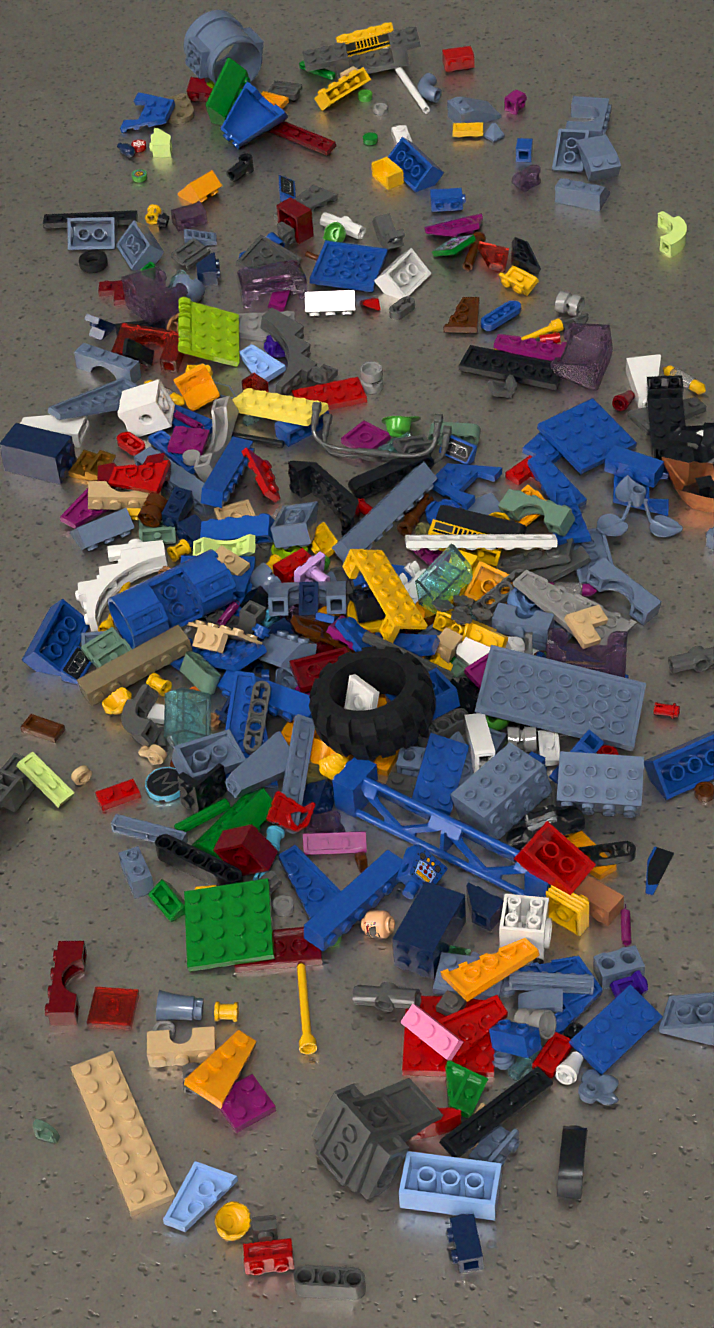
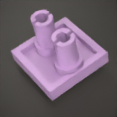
[294,552,330,582]

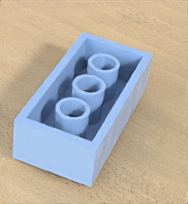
[399,1151,502,1221]

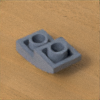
[518,988,563,1012]

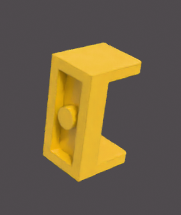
[371,157,404,190]

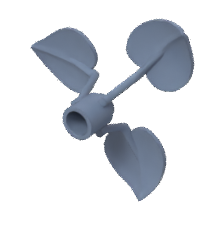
[596,475,683,538]

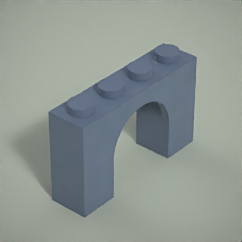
[565,96,612,137]
[268,581,347,616]

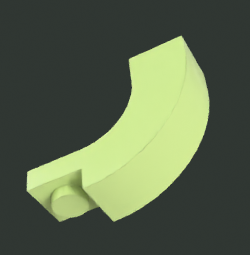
[657,211,687,258]
[193,534,256,556]

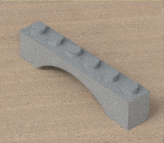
[194,396,239,482]

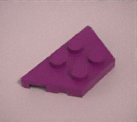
[425,213,483,237]

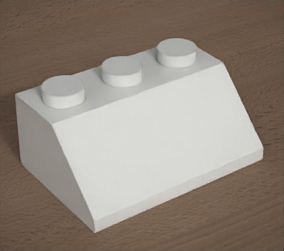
[374,248,432,299]
[305,290,356,317]

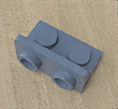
[468,1126,520,1166]

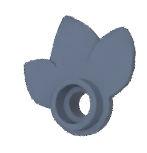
[578,1069,619,1105]

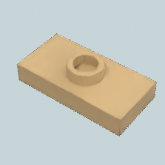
[215,545,250,576]

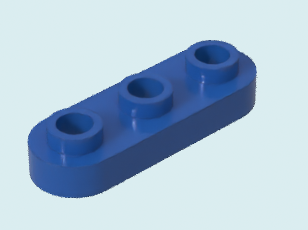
[481,300,521,331]

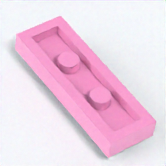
[400,1004,463,1061]

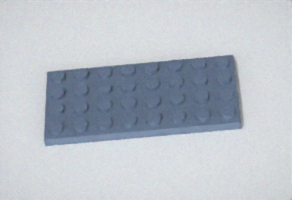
[475,645,646,751]

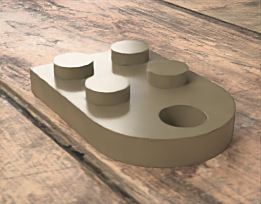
[163,93,194,124]

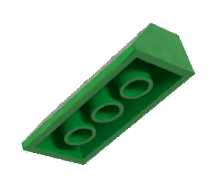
[205,58,250,126]
[191,788,272,861]

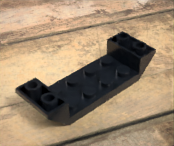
[646,375,690,460]
[288,460,360,537]

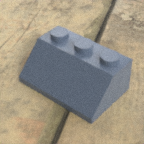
[555,178,610,211]
[67,217,118,250]
[116,220,164,271]
[70,508,135,551]
[257,630,317,667]

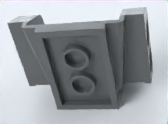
[312,1078,443,1200]

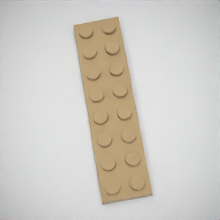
[70,1051,176,1217]

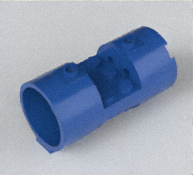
[107,549,237,649]

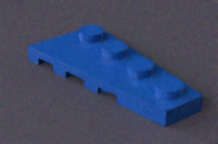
[278,845,341,919]

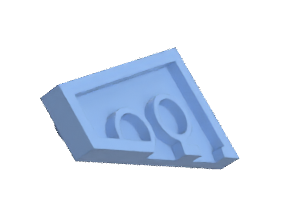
[240,344,286,386]
[163,1161,238,1232]

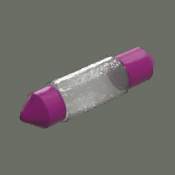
[548,581,597,597]

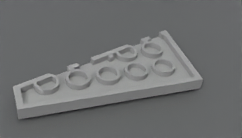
[236,311,295,342]
[513,570,637,658]

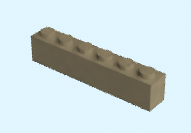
[77,625,193,706]

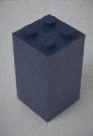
[0,423,77,485]
[392,881,466,979]

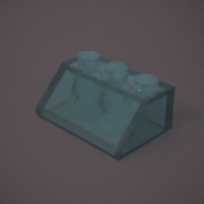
[415,543,473,614]
[164,687,211,749]

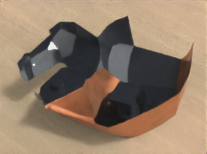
[661,422,714,513]

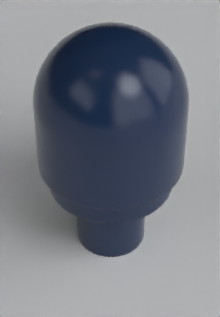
[117,143,136,158]

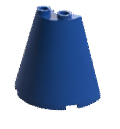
[220,81,288,149]

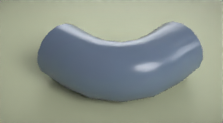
[417,73,442,103]

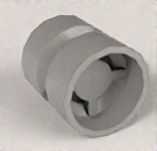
[555,291,585,317]
[360,362,383,394]
[507,726,536,753]
[513,1008,556,1039]

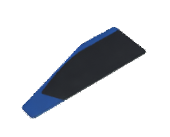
[645,847,674,895]

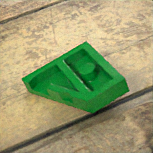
[445,1060,488,1119]

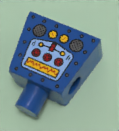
[397,844,448,899]

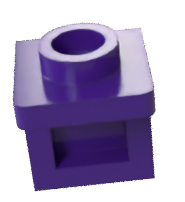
[264,335,285,358]
[610,970,648,998]

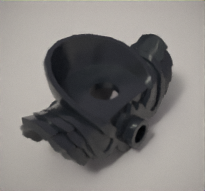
[506,804,585,850]

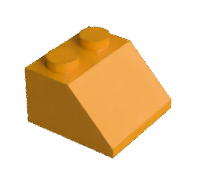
[177,170,222,205]

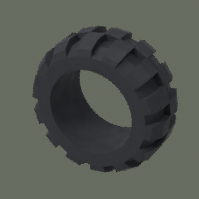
[309,646,436,760]

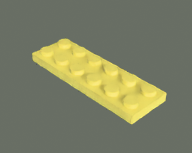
[232,388,329,426]

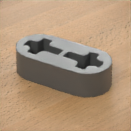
[389,296,415,320]

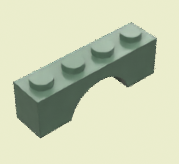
[498,489,575,537]

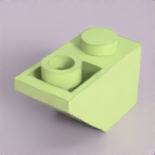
[149,128,173,158]

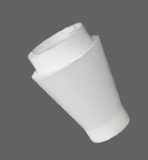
[556,1051,584,1085]

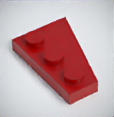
[108,460,171,494]
[437,995,508,1061]

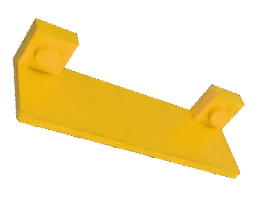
[342,549,428,643]

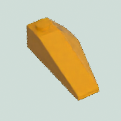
[464,561,514,604]

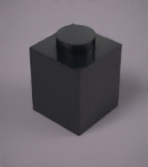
[239,586,269,609]

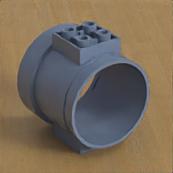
[184,10,264,84]

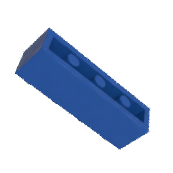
[200,513,275,544]

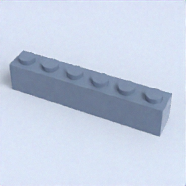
[134,446,216,518]

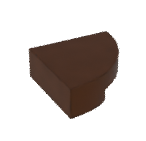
[354,851,368,873]

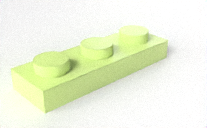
[17,752,74,808]

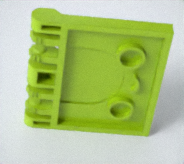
[178,297,239,367]

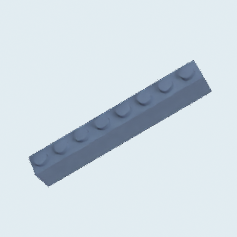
[332,462,438,562]

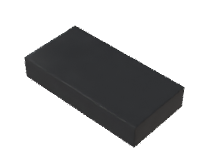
[122,338,154,367]

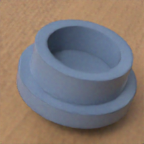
[492,1051,515,1070]

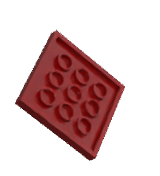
[402,996,495,1078]

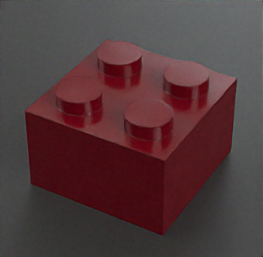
[276,197,314,244]
[213,824,278,876]

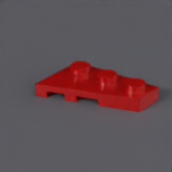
[241,447,281,503]

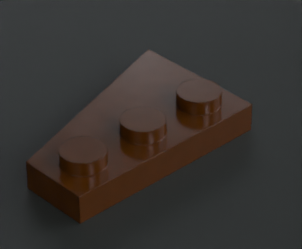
[443,297,480,333]
[291,614,354,653]

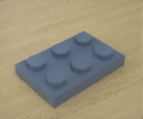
[433,952,504,1000]

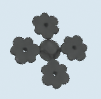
[432,595,494,625]

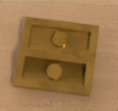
[69,450,116,481]

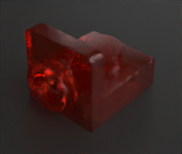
[241,373,269,392]

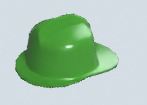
[382,416,421,438]

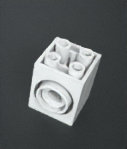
[118,379,175,437]
[499,894,552,964]

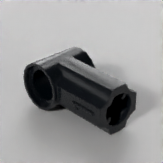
[226,153,254,182]

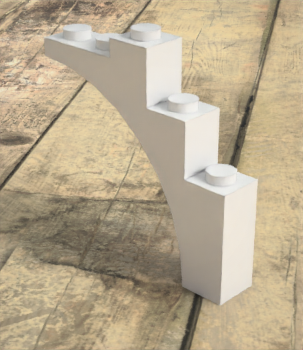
[75,543,168,632]

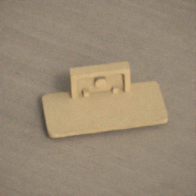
[187,620,263,654]

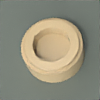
[71,765,92,785]

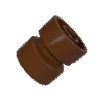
[138,493,168,528]

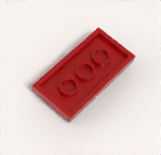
[292,377,367,411]

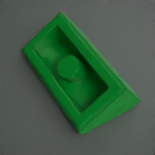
[148,879,185,922]

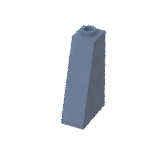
[225,731,289,799]

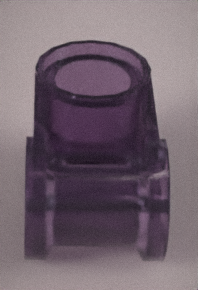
[512,165,541,192]
[304,811,345,833]

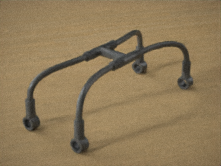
[311,402,452,464]

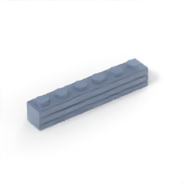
[111,814,188,843]
[509,970,594,995]

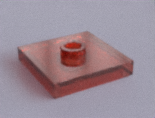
[87,987,139,1030]

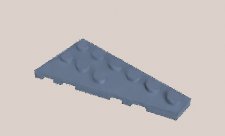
[48,377,139,420]

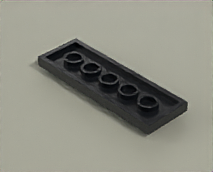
[459,345,567,390]

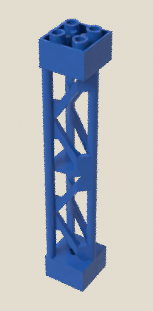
[332,757,551,898]

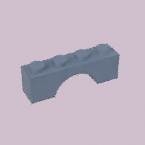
[74,343,141,383]
[586,557,662,626]

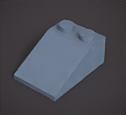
[447,96,501,123]
[552,129,591,173]
[576,135,621,182]
[271,501,318,549]
[172,729,246,781]
[659,992,714,1045]

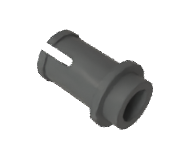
[156,727,170,752]

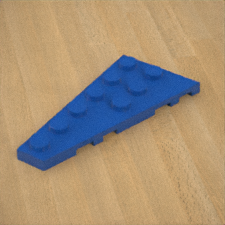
[225,671,278,789]

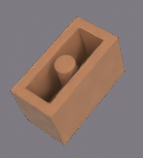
[574,876,624,926]

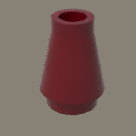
[612,390,635,411]

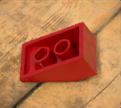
[513,821,596,895]

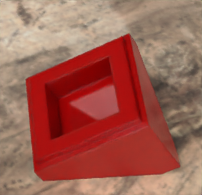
[360,298,381,310]

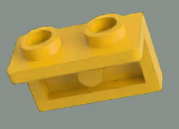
[499,266,539,296]
[309,522,338,558]

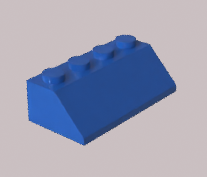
[388,137,444,192]
[22,599,89,676]
[644,731,714,800]

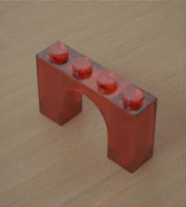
[111,323,185,373]

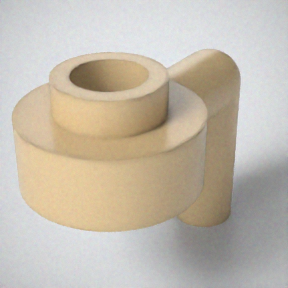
[138,741,167,764]

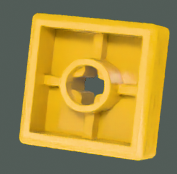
[546,885,589,936]

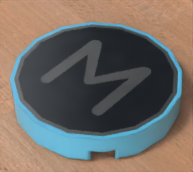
[145,767,180,802]

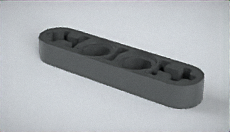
[469,569,525,621]
[243,681,271,755]

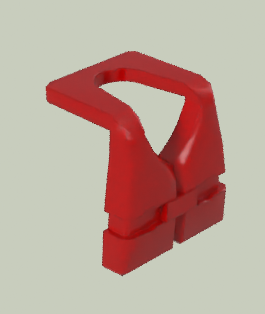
[266,791,315,832]

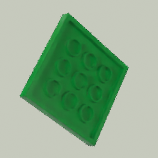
[184,878,275,972]

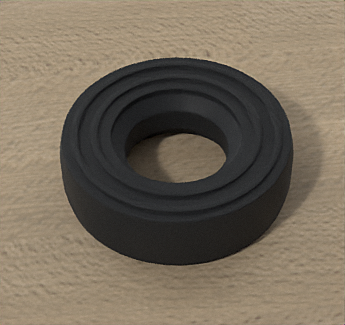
[79,250,108,273]

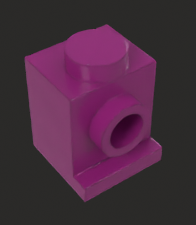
[504,90,527,115]

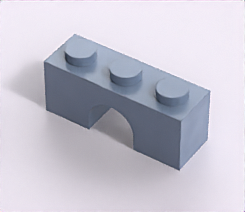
[492,603,554,644]

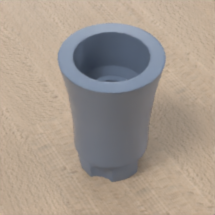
[156,990,204,1021]

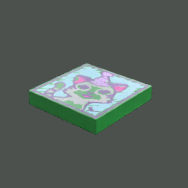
[432,235,476,257]

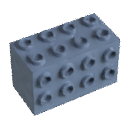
[450,742,552,840]
[556,751,644,818]

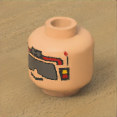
[361,910,395,939]

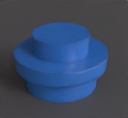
[252,623,270,639]

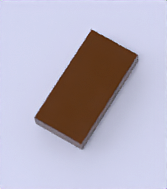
[21,714,65,743]

